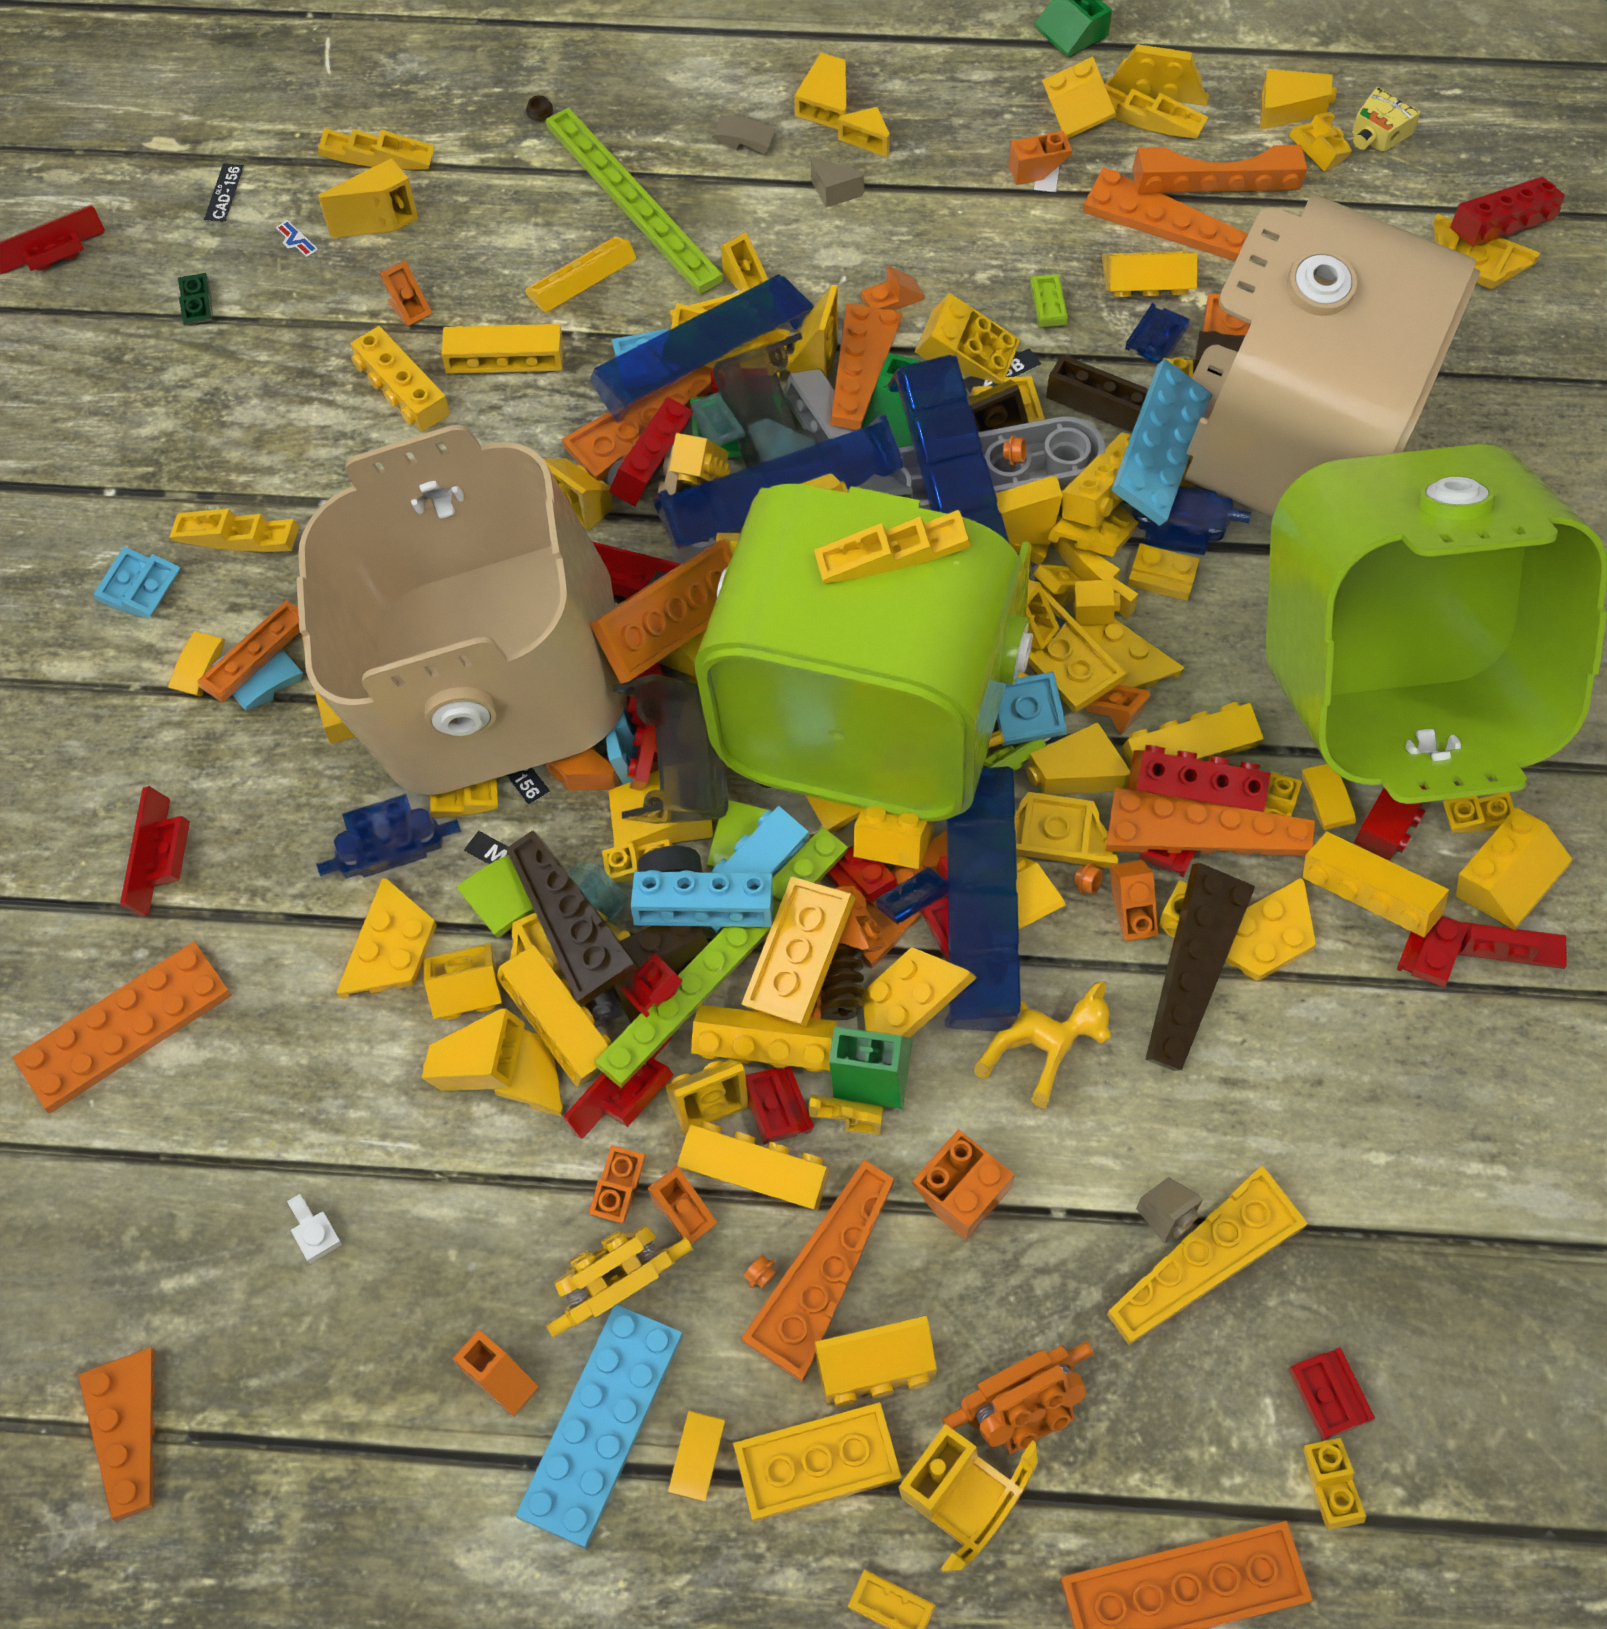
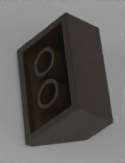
[928,380,1029,440]
[611,925,709,1023]

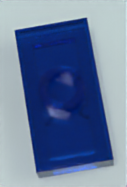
[875,867,951,925]

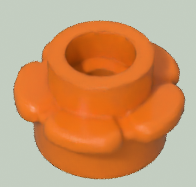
[1003,435,1027,466]
[1074,863,1103,895]
[743,1254,777,1289]

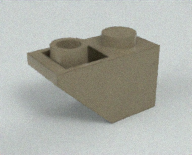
[1136,1177,1203,1243]

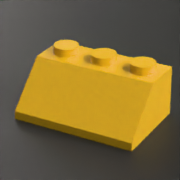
[1102,251,1198,297]
[1456,807,1572,930]
[815,1316,937,1407]

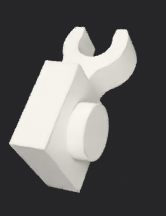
[287,1194,342,1264]

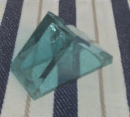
[691,393,745,446]
[749,418,816,470]
[568,862,629,922]

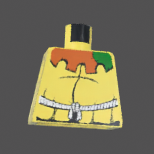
[1352,87,1420,152]

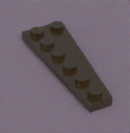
[506,830,639,1006]
[1145,863,1255,1071]

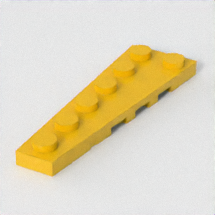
[1107,1165,1308,1345]

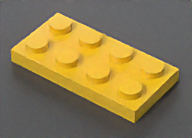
[1028,589,1126,713]
[741,877,856,1027]
[733,1402,902,1522]

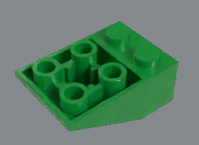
[862,353,945,450]

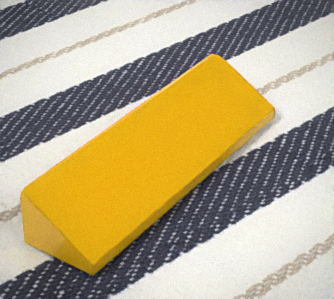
[524,236,636,312]

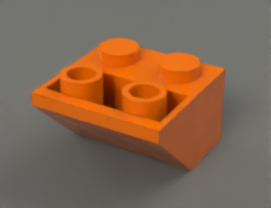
[912,1129,1015,1241]

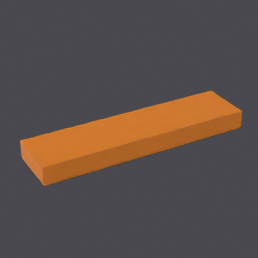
[197,600,300,703]

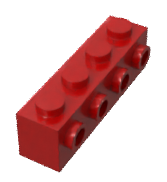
[1450,176,1565,247]
[1127,745,1271,812]

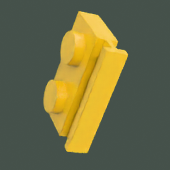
[1127,543,1200,601]

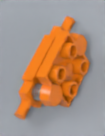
[941,1341,1094,1455]

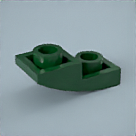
[178,273,213,325]

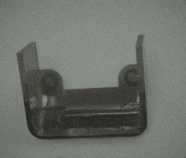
[713,333,841,474]
[613,674,729,824]

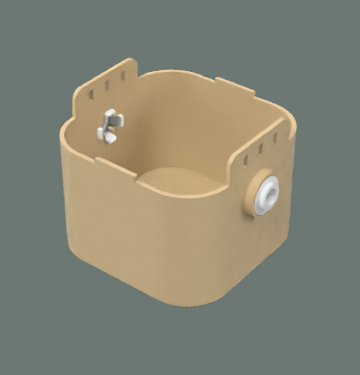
[1184,193,1480,517]
[296,425,627,795]

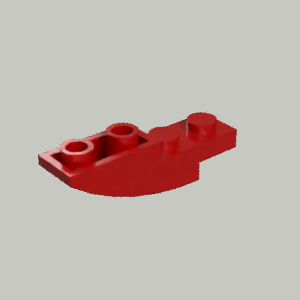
[626,662,670,791]

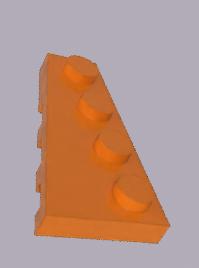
[78,1347,156,1522]

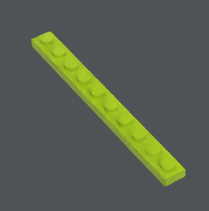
[546,107,723,295]
[595,827,848,1088]

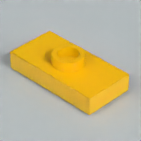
[847,1569,936,1629]

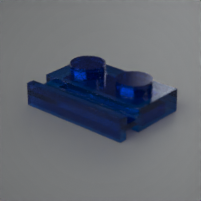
[1125,303,1190,364]

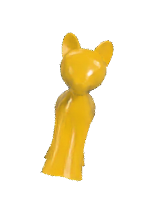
[974,981,1112,1109]

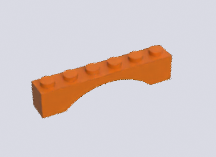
[1132,145,1308,193]

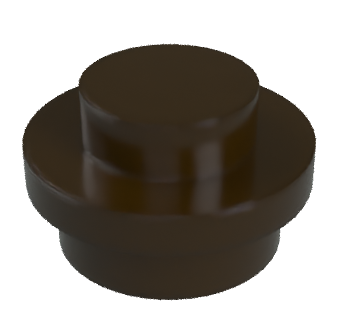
[526,95,553,121]

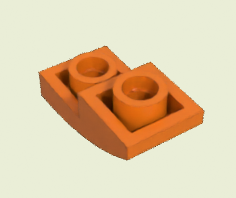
[588,1145,647,1224]

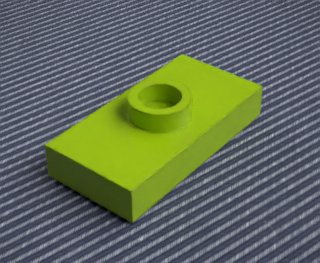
[1030,274,1068,327]
[980,739,1046,780]

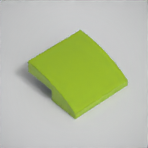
[707,799,773,869]
[456,855,535,939]

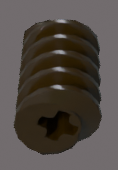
[821,944,864,1020]

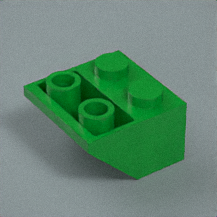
[1034,0,1112,58]
[829,1027,913,1109]

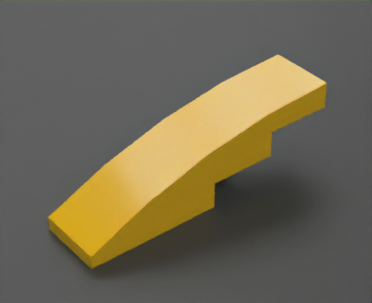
[1105,84,1208,139]
[317,128,435,170]
[169,509,300,552]
[814,510,972,583]
[1052,516,1138,619]

